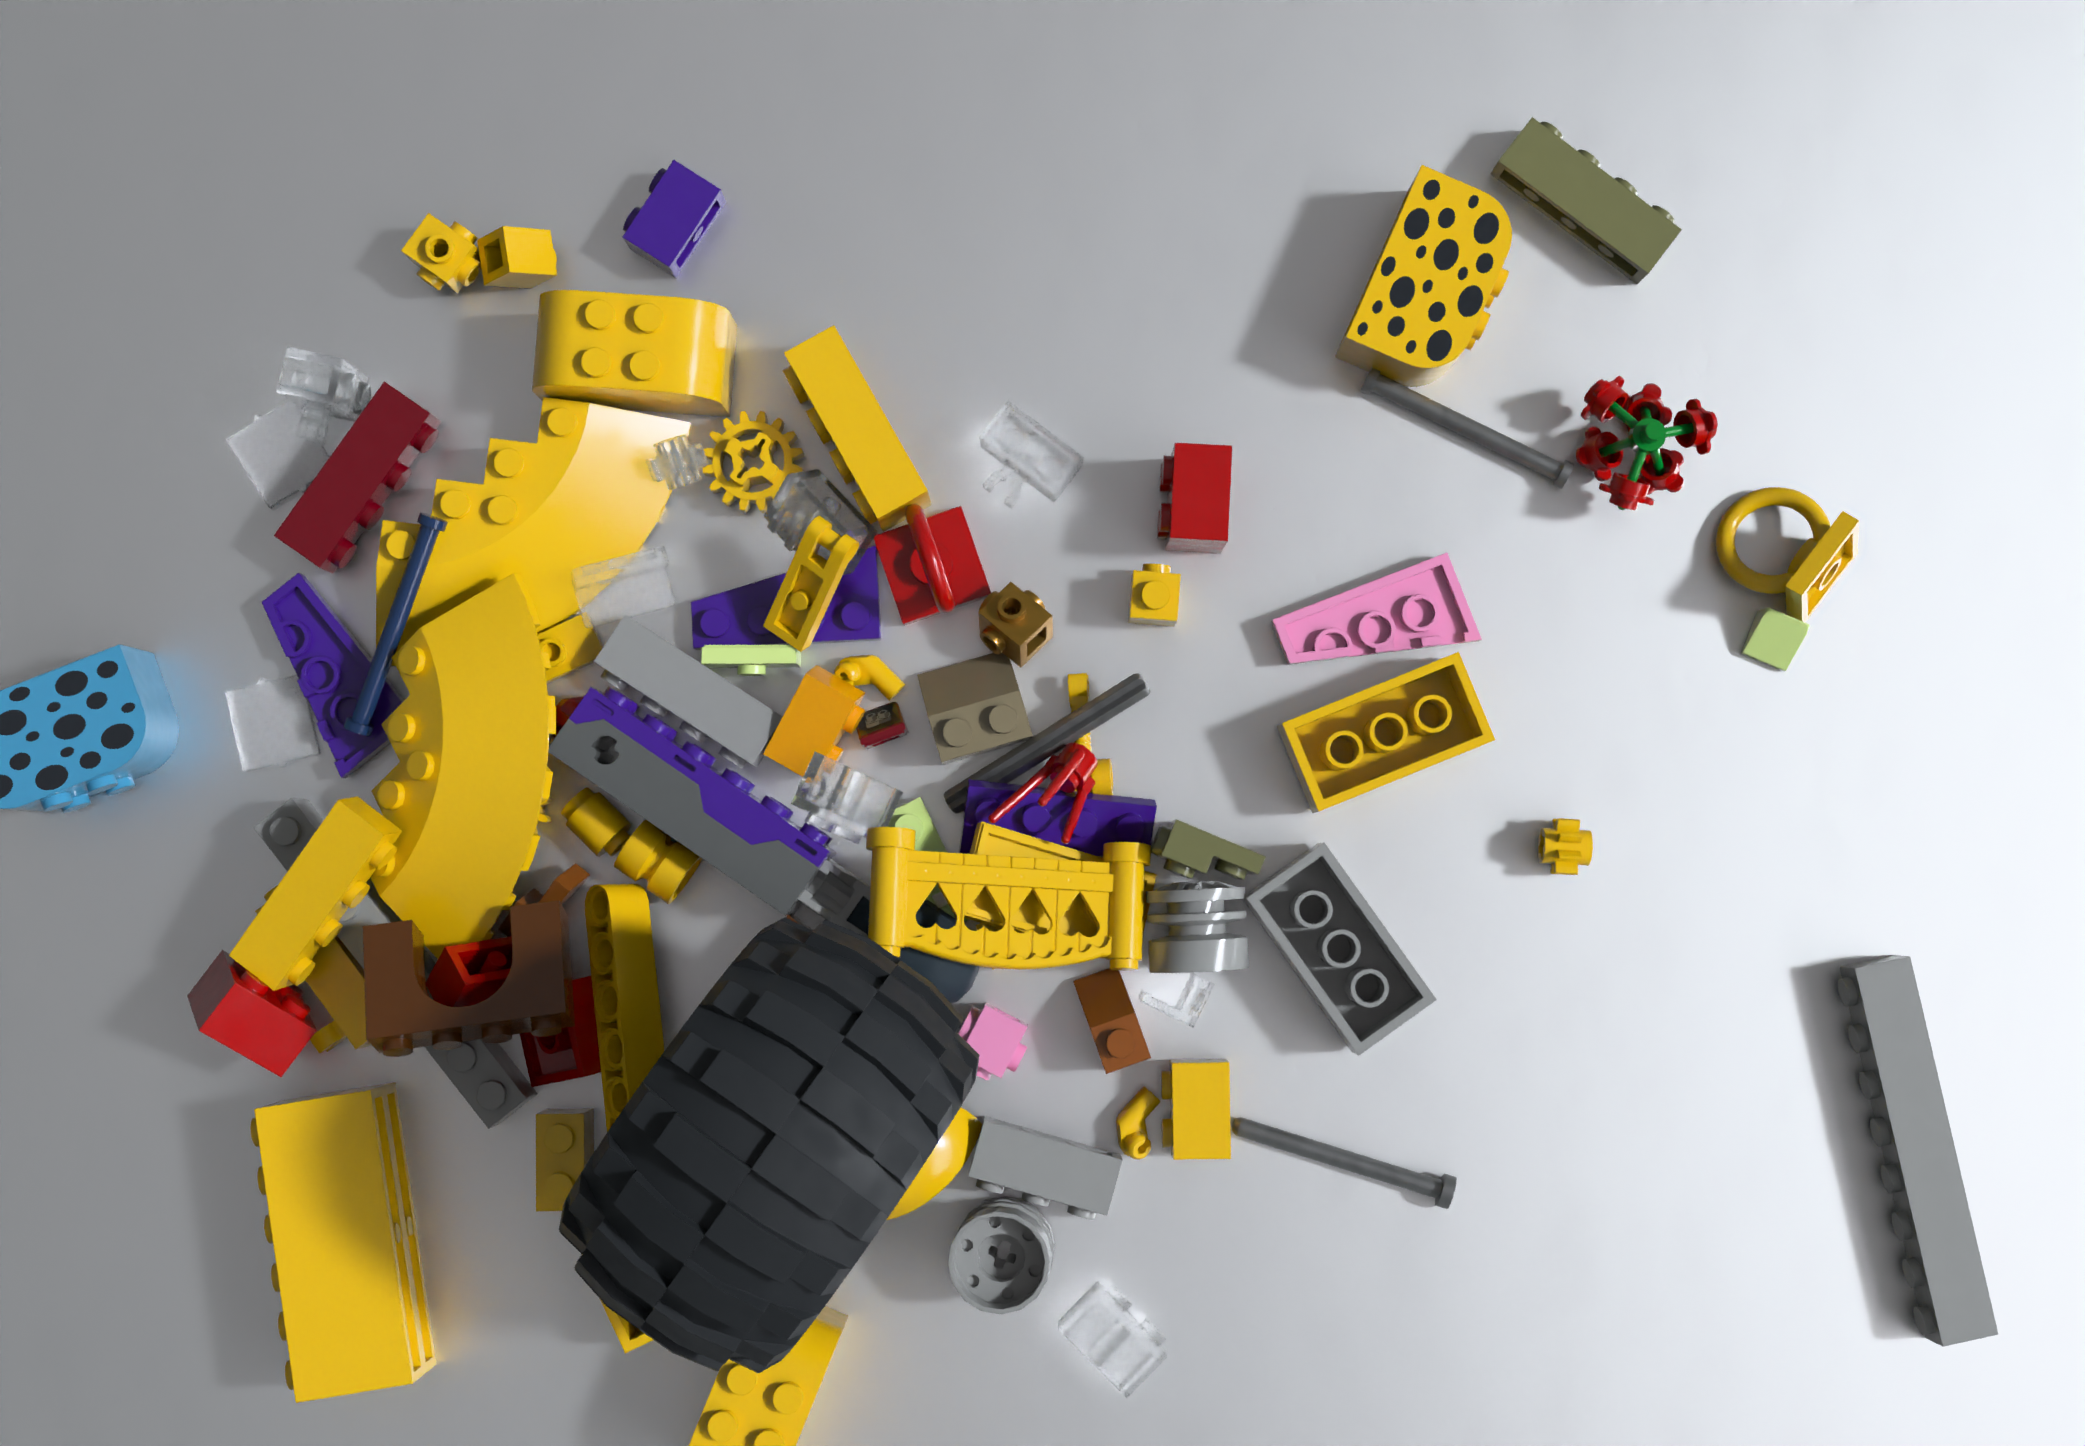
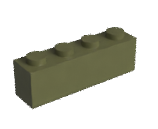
[1490,117,1682,284]

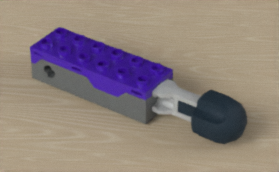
[549,686,979,1004]

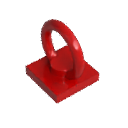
[873,504,991,626]

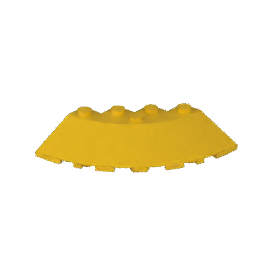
[376,397,692,666]
[370,573,556,959]

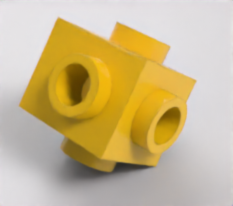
[401,213,481,294]

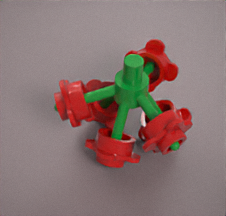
[1576,376,1718,510]

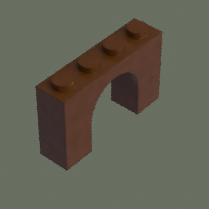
[363,900,575,1057]

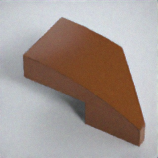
[498,863,590,937]

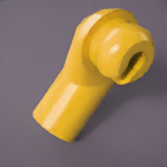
[834,655,906,701]
[1116,1086,1161,1160]

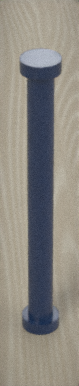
[343,512,448,736]

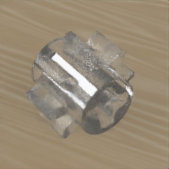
[646,434,709,490]

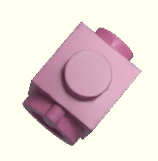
[958,1003,1028,1081]

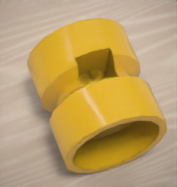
[614,819,703,904]

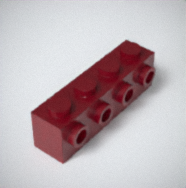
[274,381,441,574]

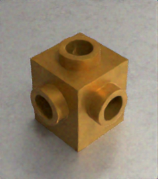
[978,582,1053,668]

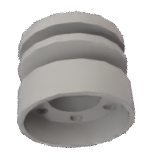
[1145,881,1249,973]
[948,1197,1055,1314]

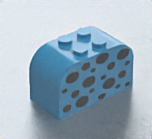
[0,644,179,813]

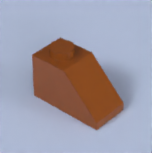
[1073,968,1151,1074]

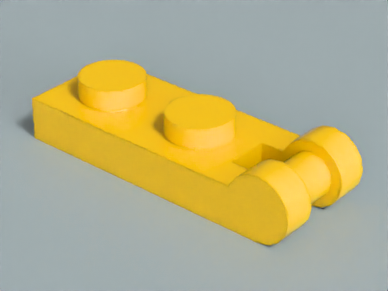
[763,516,859,652]

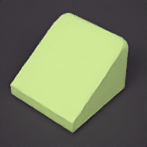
[1741,608,1810,671]

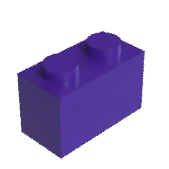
[622,160,726,278]

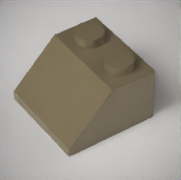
[917,652,1033,765]

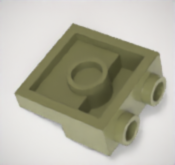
[1151,819,1266,880]

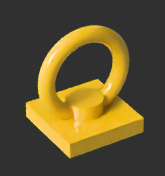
[1716,487,1859,623]

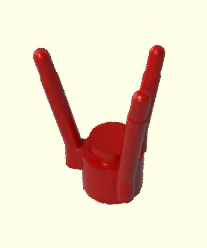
[988,742,1098,844]

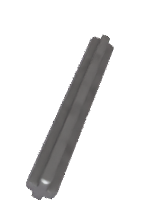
[944,673,1150,814]

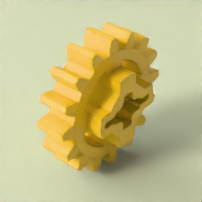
[702,411,805,514]

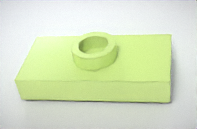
[701,645,801,676]

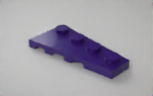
[691,545,882,650]
[262,573,404,778]
[959,779,1157,856]

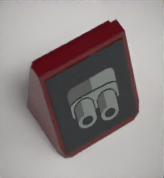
[856,702,909,749]

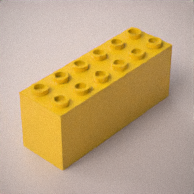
[250,1082,437,1403]

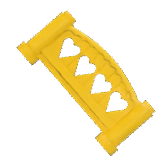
[866,827,1151,971]

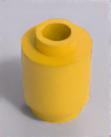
[561,787,632,857]

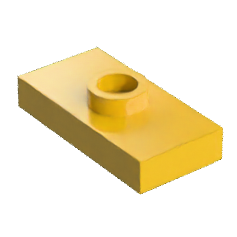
[538,612,604,684]

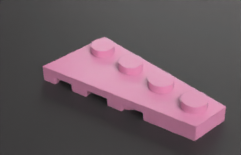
[1271,553,1482,665]

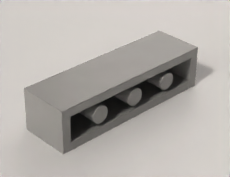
[594,614,783,769]

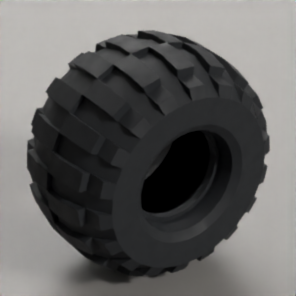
[559,917,980,1373]

